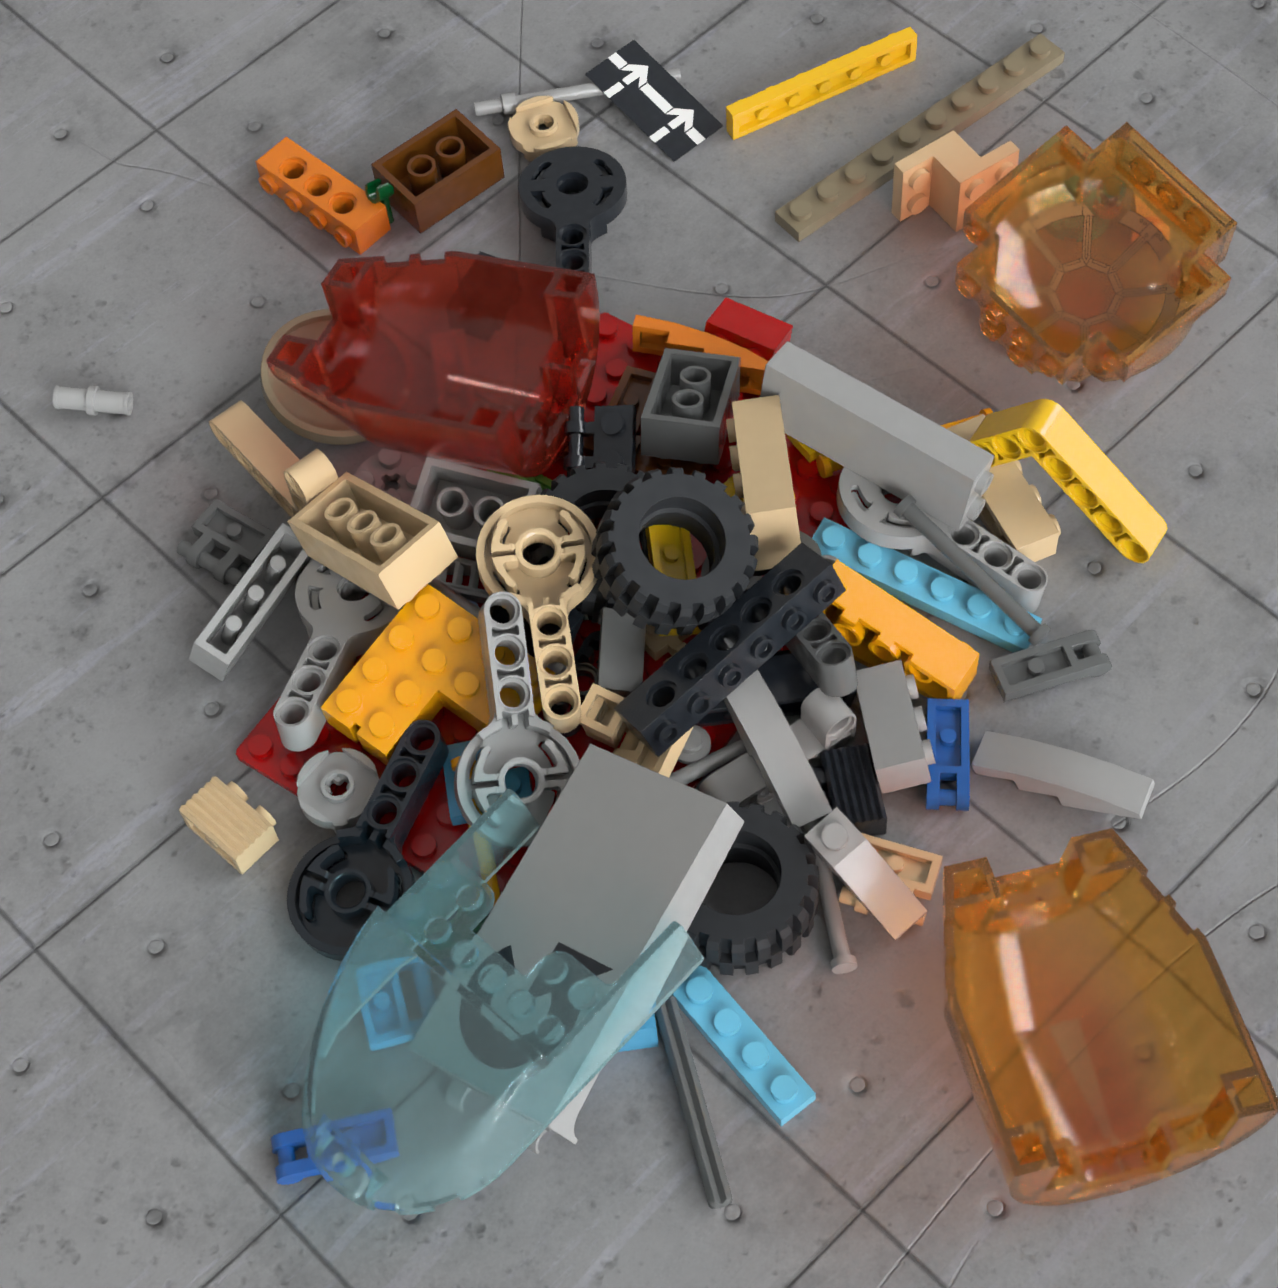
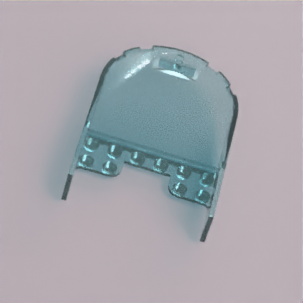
[302,789,704,1215]

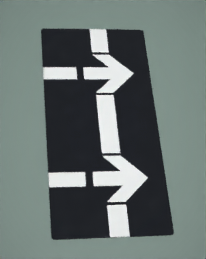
[585,40,723,161]

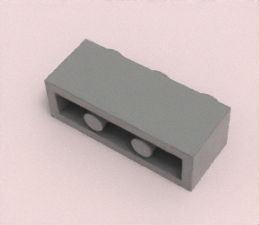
[856,660,936,794]

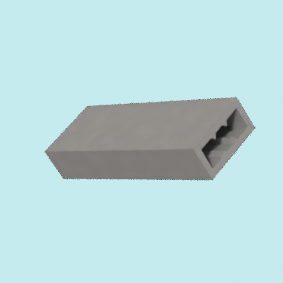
[760,341,994,531]

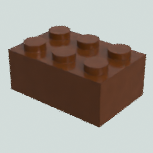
[371,109,505,234]

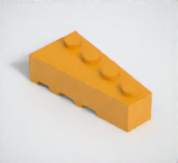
[822,560,979,699]

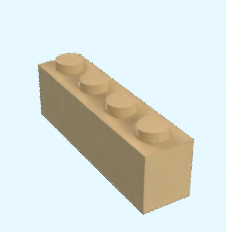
[947,414,1061,562]

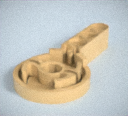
[476,495,597,733]

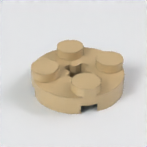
[508,96,579,162]

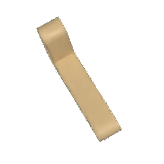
[209,400,338,518]

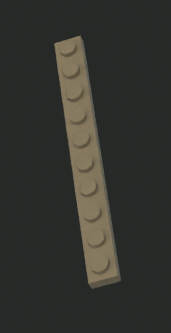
[775,33,1065,242]

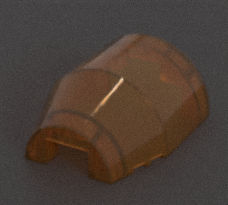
[943,828,1278,1206]

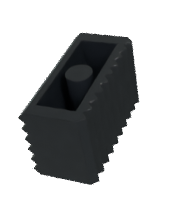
[813,743,887,836]

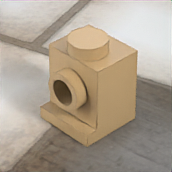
[579,683,626,749]

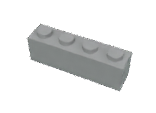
[189,523,311,682]

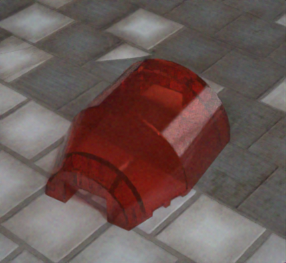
[266,251,600,478]

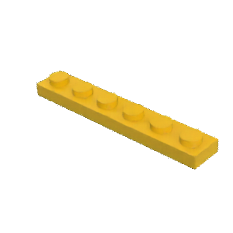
[726,27,917,140]

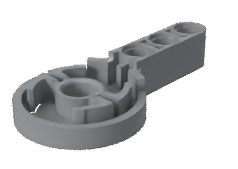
[836,467,1048,613]
[273,559,406,751]
[454,591,580,848]

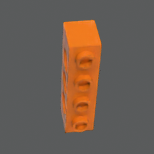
[255,137,391,255]

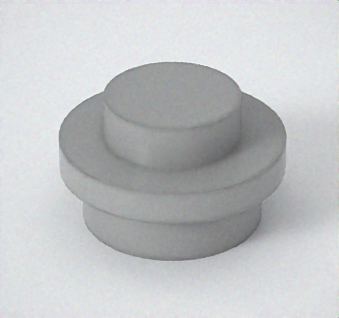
[677,725,711,765]

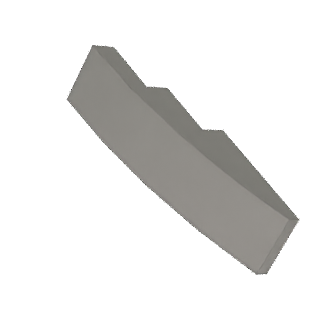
[723,669,832,827]
[971,731,1155,819]

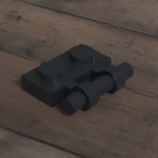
[563,405,637,478]

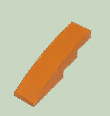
[633,314,769,395]

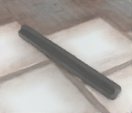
[653,995,732,1209]

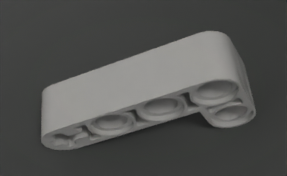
[698,688,857,808]

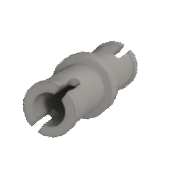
[53,385,133,416]

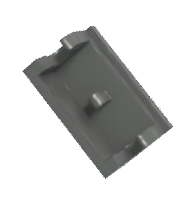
[595,607,646,698]

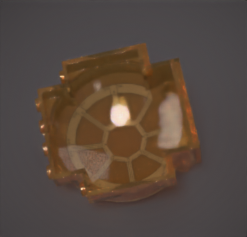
[955,122,1237,385]

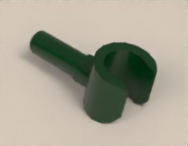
[365,178,394,223]

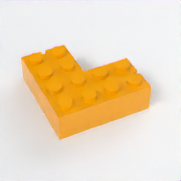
[320,584,556,766]

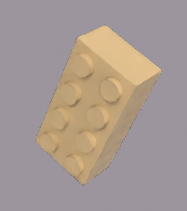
[726,395,801,571]
[287,472,458,610]

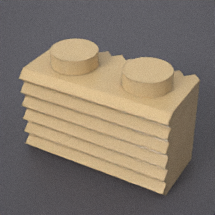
[179,776,279,875]

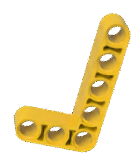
[969,399,1168,563]

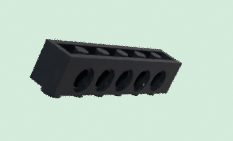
[614,543,846,757]

